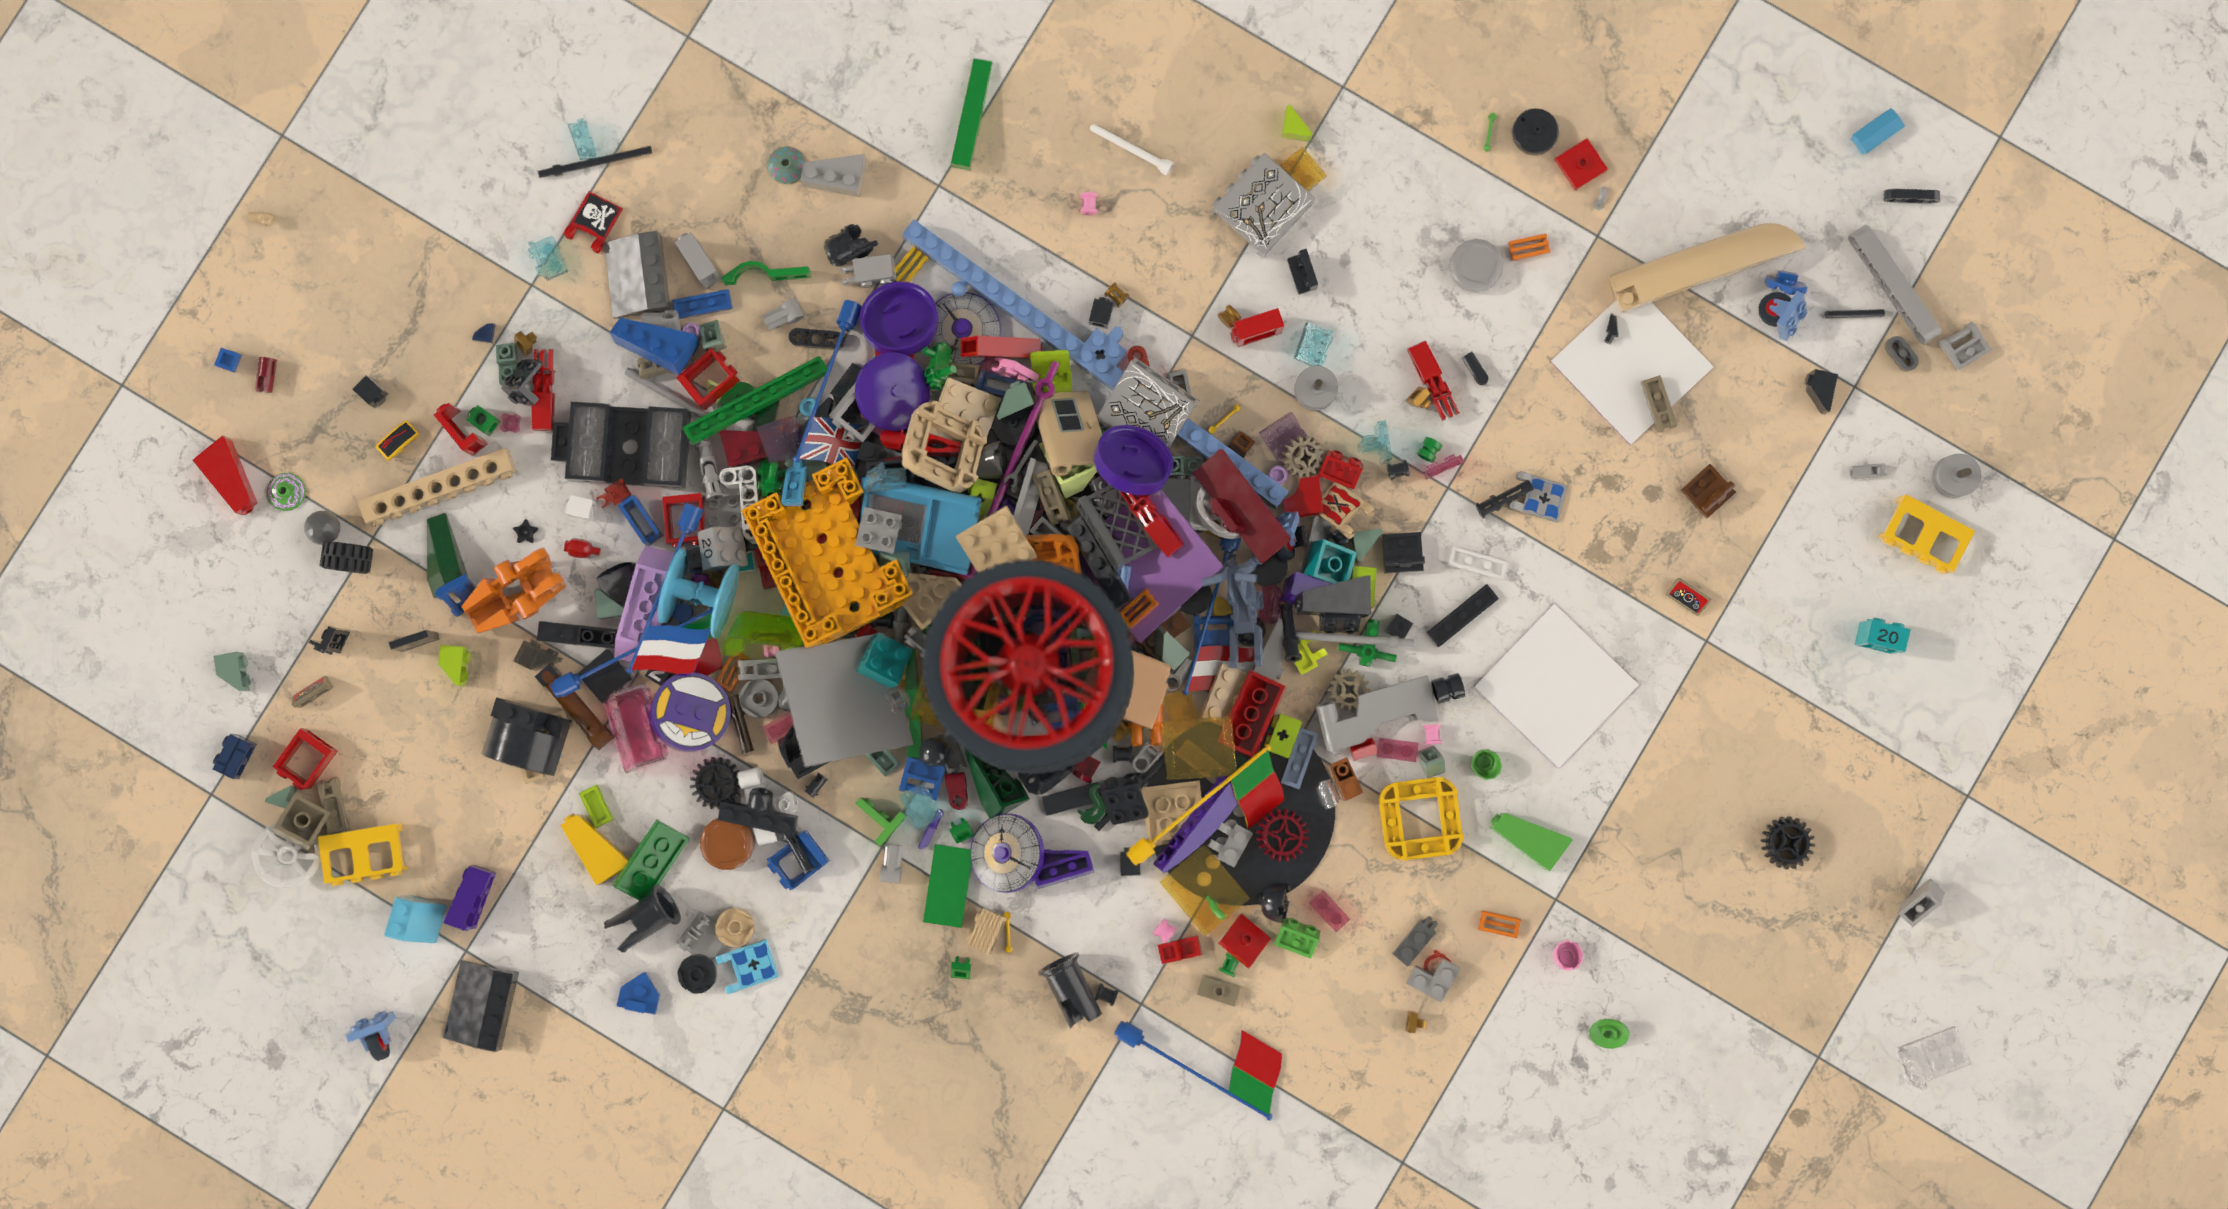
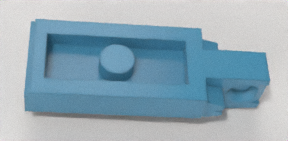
[781,456,808,506]

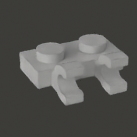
[1207,823,1253,867]

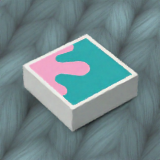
[739,551,757,574]

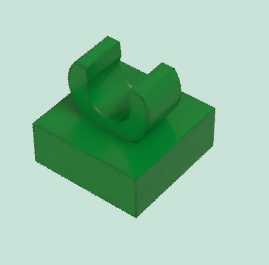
[949,817,974,844]
[951,956,971,980]

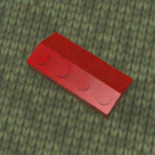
[1218,670,1287,758]

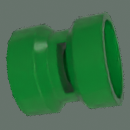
[1417,437,1443,463]

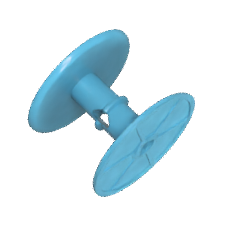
[658,548,739,639]

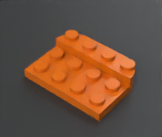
[1025,534,1082,574]

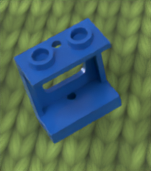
[767,830,830,891]

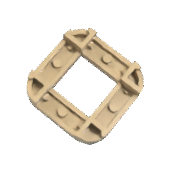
[902,401,987,493]

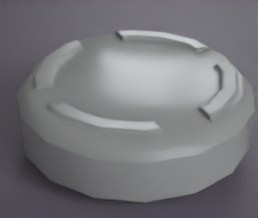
[1449,239,1503,293]

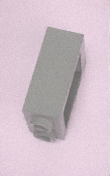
[675,232,722,289]
[829,382,875,442]

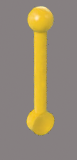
[1209,404,1241,434]
[1003,912,1013,953]

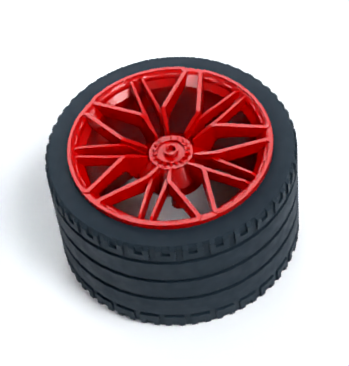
[922,559,1134,774]

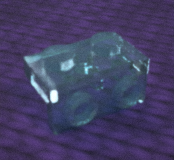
[528,236,569,281]
[1293,322,1334,366]

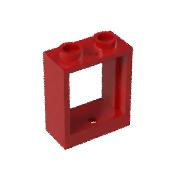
[1230,308,1284,347]
[676,348,740,410]
[662,493,705,548]
[273,728,338,790]

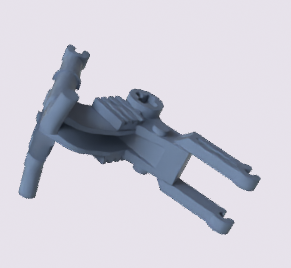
[1202,553,1264,668]

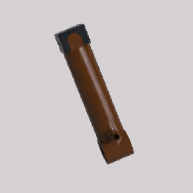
[534,664,614,750]

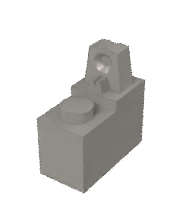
[1898,879,1945,927]

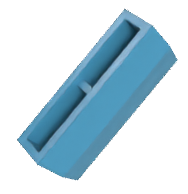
[1851,107,1905,155]

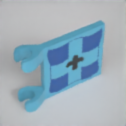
[716,940,778,994]

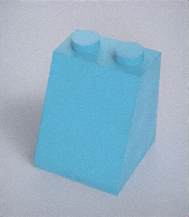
[384,895,447,943]

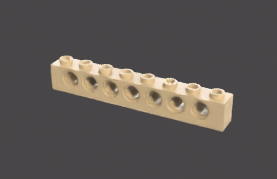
[358,448,517,527]

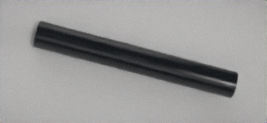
[1825,309,1885,319]

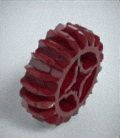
[1256,809,1309,862]

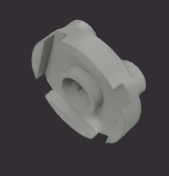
[739,679,779,718]

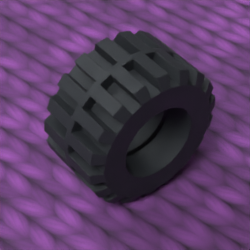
[319,541,374,574]

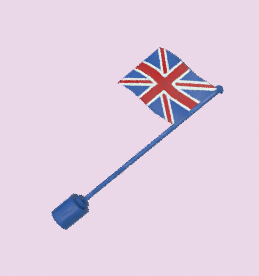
[793,300,866,467]

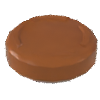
[700,818,755,870]

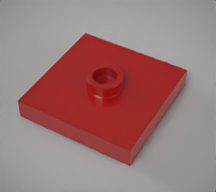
[1554,138,1608,191]
[1218,914,1271,969]

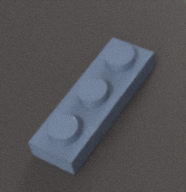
[1280,727,1318,789]

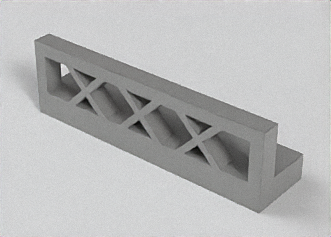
[1013,458,1049,535]

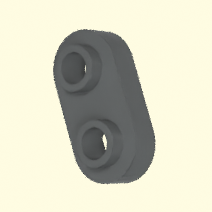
[1885,336,1919,372]

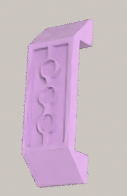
[614,545,674,662]

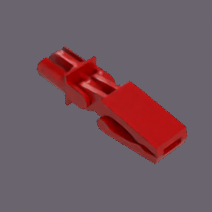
[1407,340,1460,421]
[531,349,556,431]
[880,429,961,457]
[1119,491,1185,558]

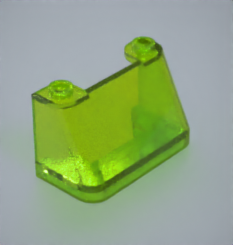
[722,611,805,656]

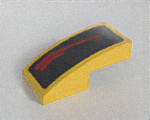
[375,420,419,462]

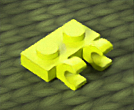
[1294,631,1328,675]

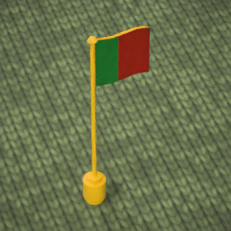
[1126,744,1284,865]

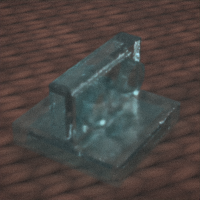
[1357,420,1392,465]
[899,783,943,831]

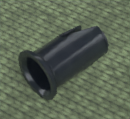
[604,885,681,953]
[1038,952,1102,1029]

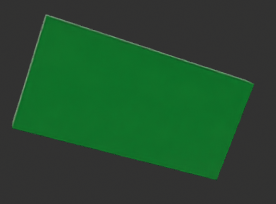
[613,819,690,901]
[923,844,972,928]

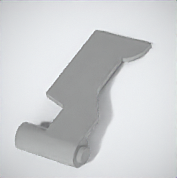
[1315,675,1438,754]

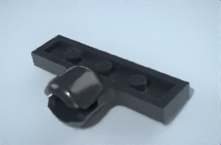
[718,787,798,837]

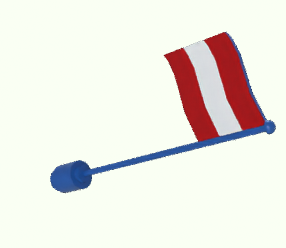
[1182,537,1255,695]

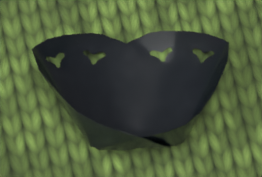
[597,562,636,604]

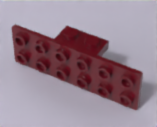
[1193,449,1291,563]

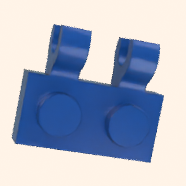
[1046,693,1081,730]

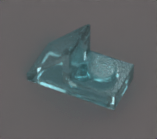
[867,462,907,492]

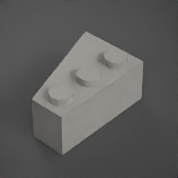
[800,154,867,197]

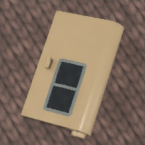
[1032,391,1102,476]

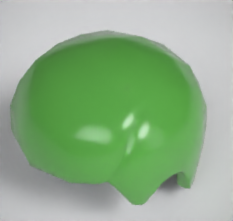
[1471,749,1502,780]

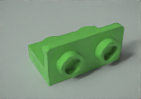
[1274,917,1320,959]

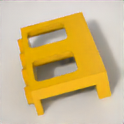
[1879,494,1975,574]
[318,823,408,886]

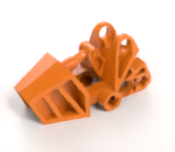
[461,547,566,634]

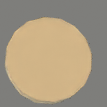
[715,908,755,948]

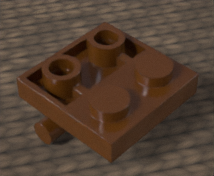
[1680,464,1736,519]

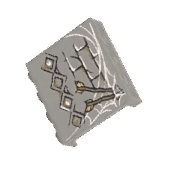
[1212,153,1316,259]
[1097,358,1200,448]

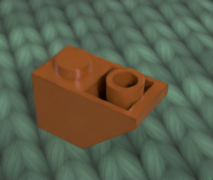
[1329,757,1363,801]

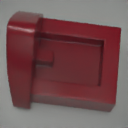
[1071,756,1101,784]

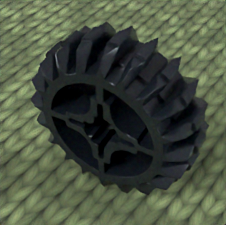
[690,757,741,809]
[1760,816,1816,870]

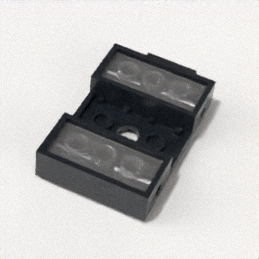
[551,402,691,489]

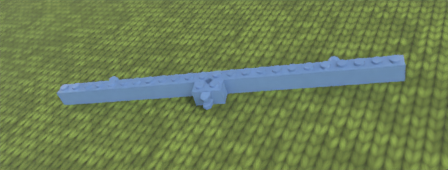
[902,219,1289,510]

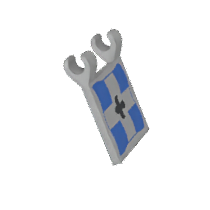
[1508,471,1568,523]

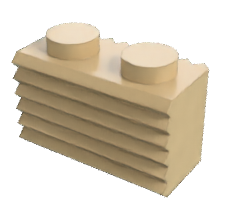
[967,908,1007,954]

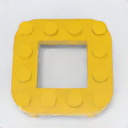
[1378,777,1464,861]

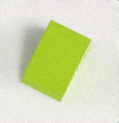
[1281,104,1313,142]

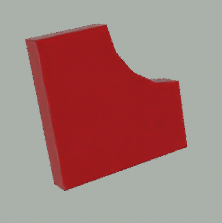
[1283,475,1324,517]

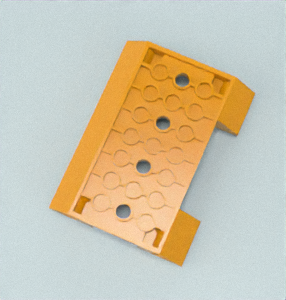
[741,457,914,648]

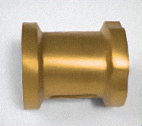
[1104,282,1130,308]

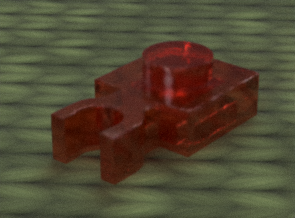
[596,479,632,509]

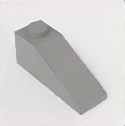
[1253,619,1284,681]

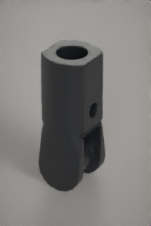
[1461,352,1489,386]

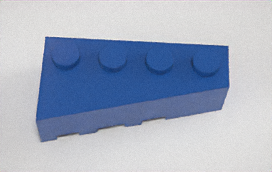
[609,317,700,375]

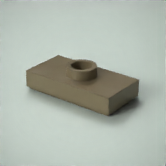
[1197,975,1240,1007]

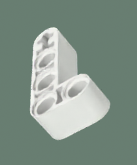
[719,466,761,544]
[738,767,779,846]

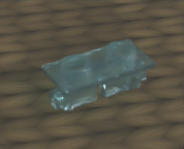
[568,118,597,160]

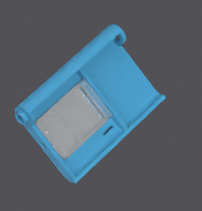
[859,474,981,575]

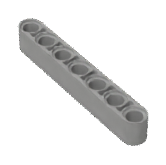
[1848,225,1941,345]

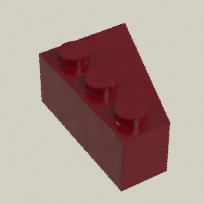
[719,430,788,468]

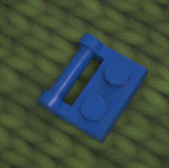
[435,574,477,617]
[1194,614,1233,650]
[899,757,946,801]

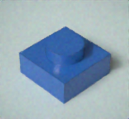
[214,348,242,373]

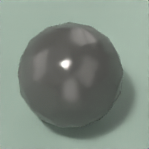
[304,511,340,545]

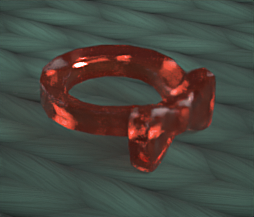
[1424,949,1451,974]

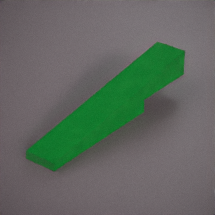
[951,58,993,171]
[904,646,923,758]

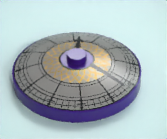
[928,292,1001,365]
[970,814,1044,893]

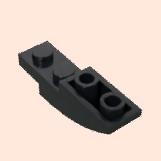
[537,621,618,649]

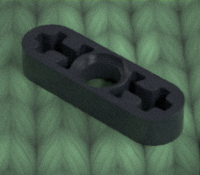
[1884,189,1940,204]
[789,328,845,350]

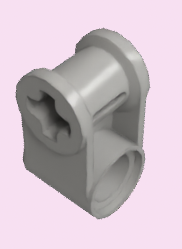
[1132,738,1166,774]

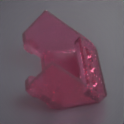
[605,684,668,774]

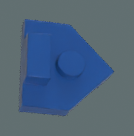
[1765,270,1808,295]
[616,971,660,1015]

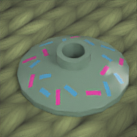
[767,146,805,184]

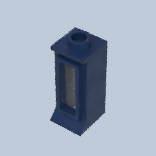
[976,370,1029,399]

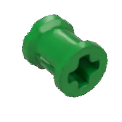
[1218,952,1240,977]

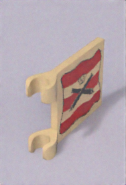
[1319,482,1375,539]

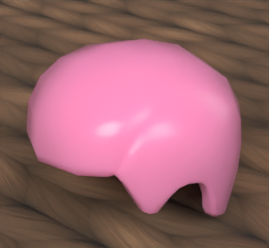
[1553,940,1583,971]

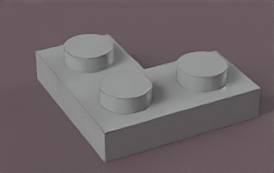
[1406,958,1460,1002]

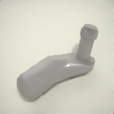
[1594,187,1607,211]

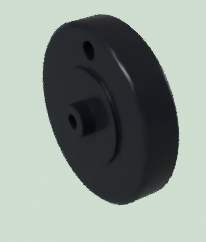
[1512,108,1559,155]
[992,406,1039,448]

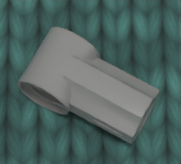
[762,298,804,331]
[641,310,681,331]
[1166,658,1192,694]
[880,844,903,884]

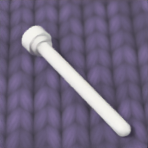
[1090,124,1174,176]

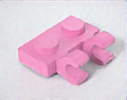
[992,357,1039,383]

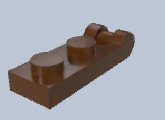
[1136,610,1191,657]

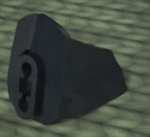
[1018,735,1074,796]

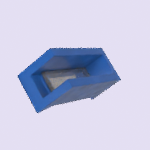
[618,495,664,546]

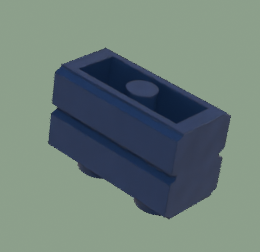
[213,734,257,779]

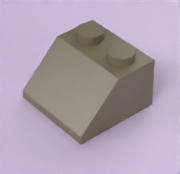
[272,794,330,851]

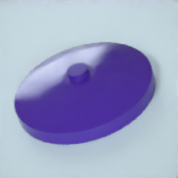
[855,352,930,431]

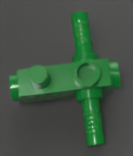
[922,342,957,390]
[756,459,787,498]
[1338,619,1397,667]

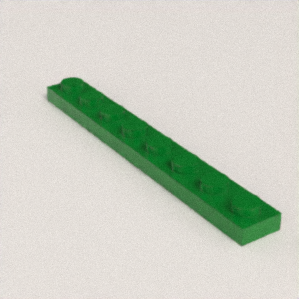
[682,356,828,445]

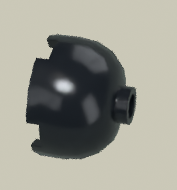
[1258,883,1291,923]

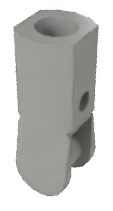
[1849,463,1887,479]

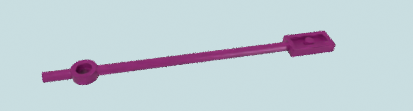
[957,361,1060,579]

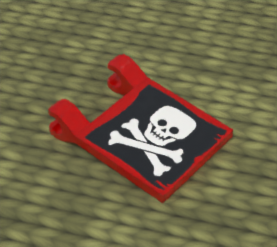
[564,191,623,254]

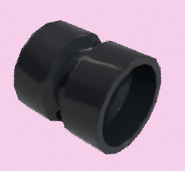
[1431,673,1465,704]

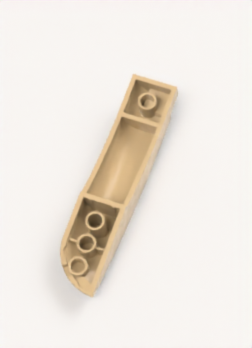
[1608,223,1806,313]

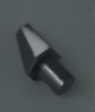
[1604,313,1619,345]

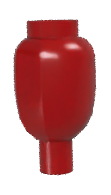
[564,538,601,558]

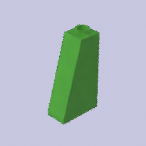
[1490,813,1573,871]

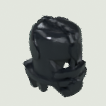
[824,224,878,267]

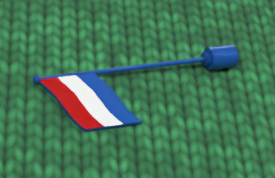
[626,503,711,674]

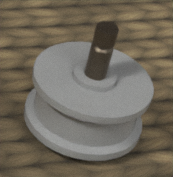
[1294,366,1338,411]
[1932,453,1981,498]

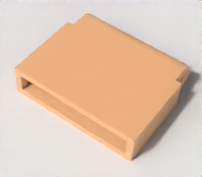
[1078,651,1172,730]

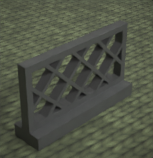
[1076,485,1157,571]

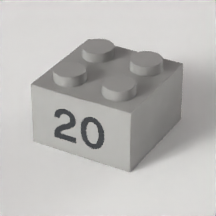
[697,527,748,570]

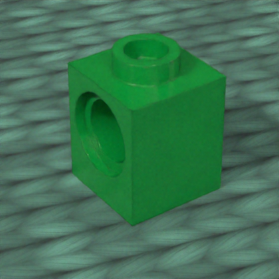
[466,405,501,437]

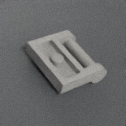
[1938,322,1992,371]

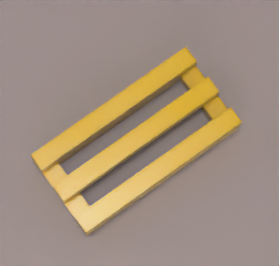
[895,246,928,282]

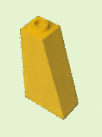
[560,813,630,885]

